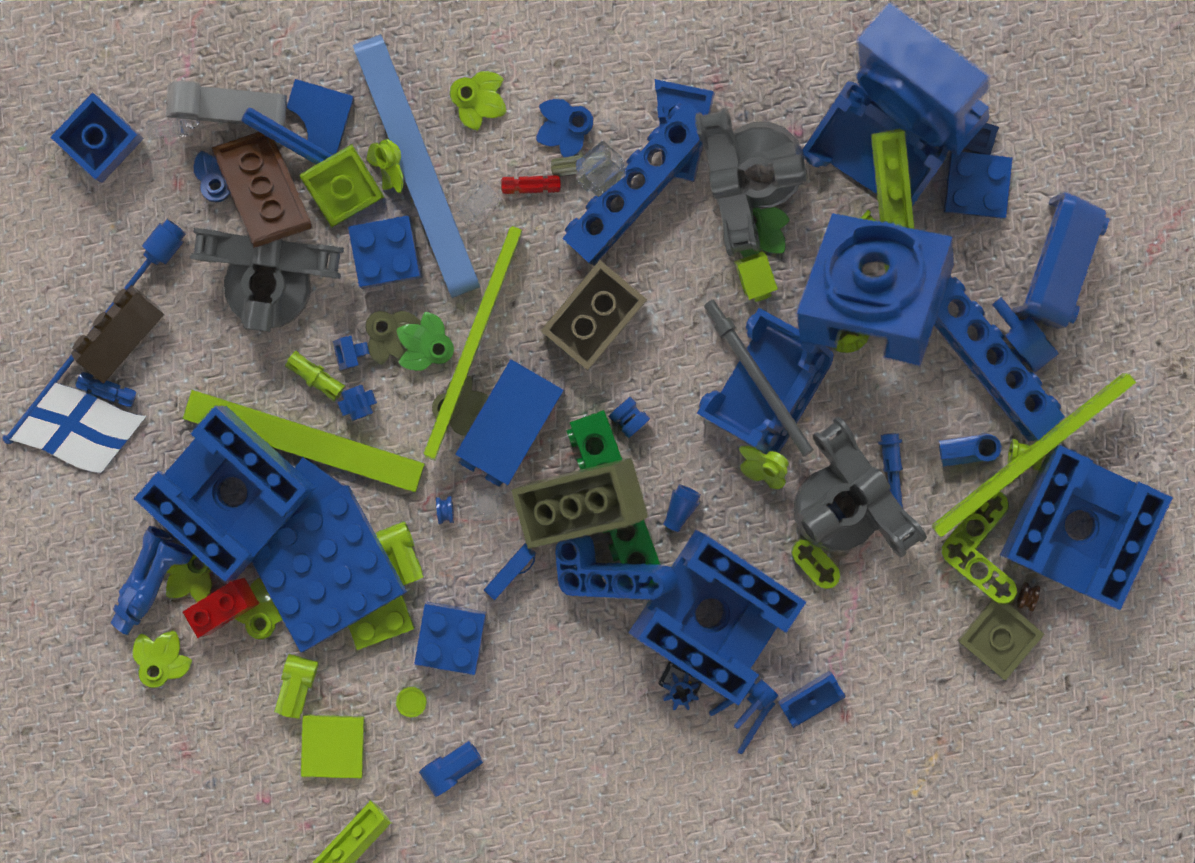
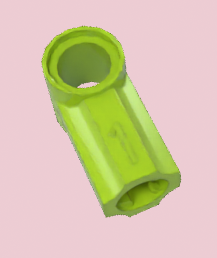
[376,521,424,585]
[274,654,319,719]

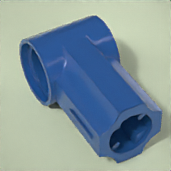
[939,433,1002,467]
[418,740,484,797]

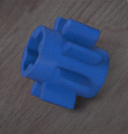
[337,384,377,421]
[662,672,699,710]

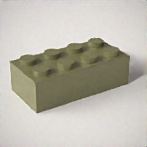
[511,457,648,549]

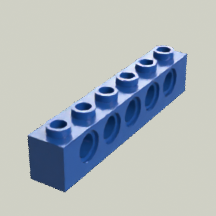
[562,101,703,266]
[934,275,1065,442]

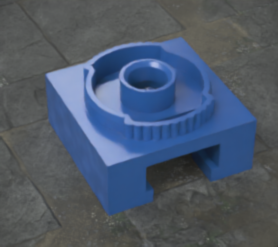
[856,2,989,156]
[796,213,954,366]
[134,406,316,582]
[1000,445,1173,610]
[628,530,806,706]

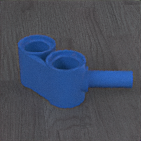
[992,297,1059,373]

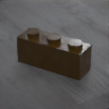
[71,284,164,384]

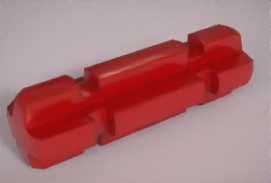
[501,175,561,194]

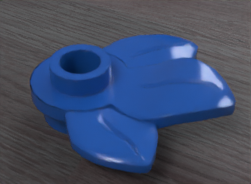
[536,99,593,157]
[193,151,230,203]

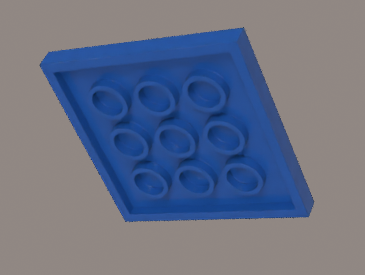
[252,485,407,653]

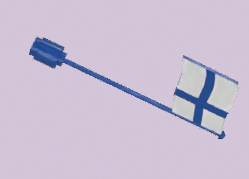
[2,219,186,473]

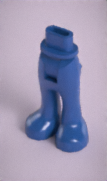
[110,526,193,635]

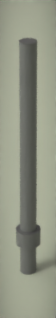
[704,299,814,456]

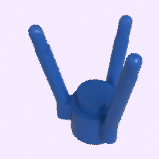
[709,679,778,754]

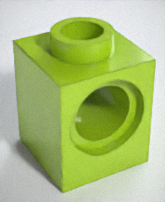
[734,251,778,302]

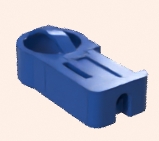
[483,543,536,600]

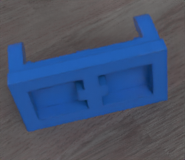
[777,671,845,728]

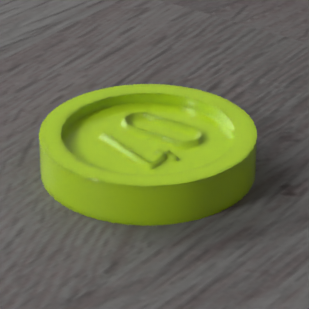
[396,686,427,717]

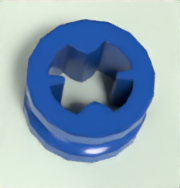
[436,496,454,524]

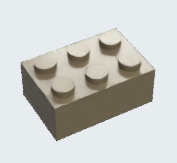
[541,260,647,371]

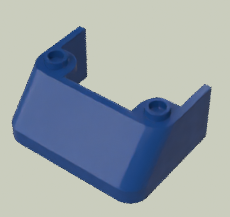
[1012,192,1110,329]

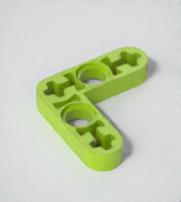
[941,491,1017,605]

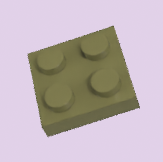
[957,594,1045,681]

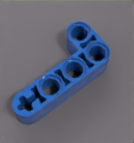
[555,535,678,600]

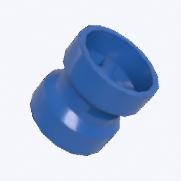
[608,396,650,439]

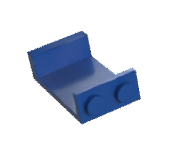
[455,359,564,487]

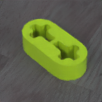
[791,538,840,589]

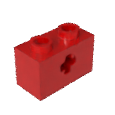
[183,578,260,638]

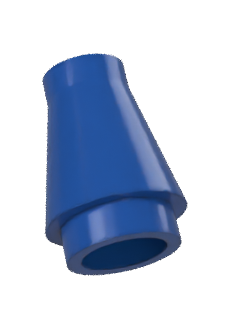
[663,484,701,532]

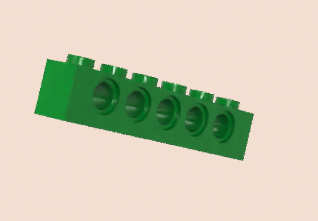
[566,410,661,585]

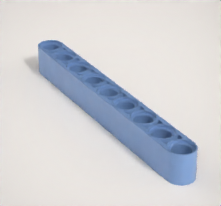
[353,34,480,298]

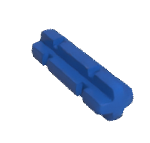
[76,372,136,407]

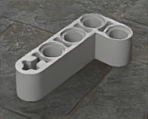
[166,81,287,127]

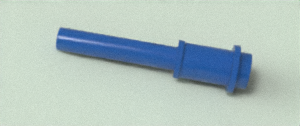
[878,433,903,508]

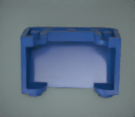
[802,81,948,206]
[697,308,834,454]

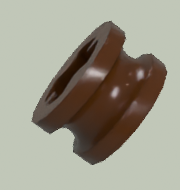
[1017,582,1040,612]

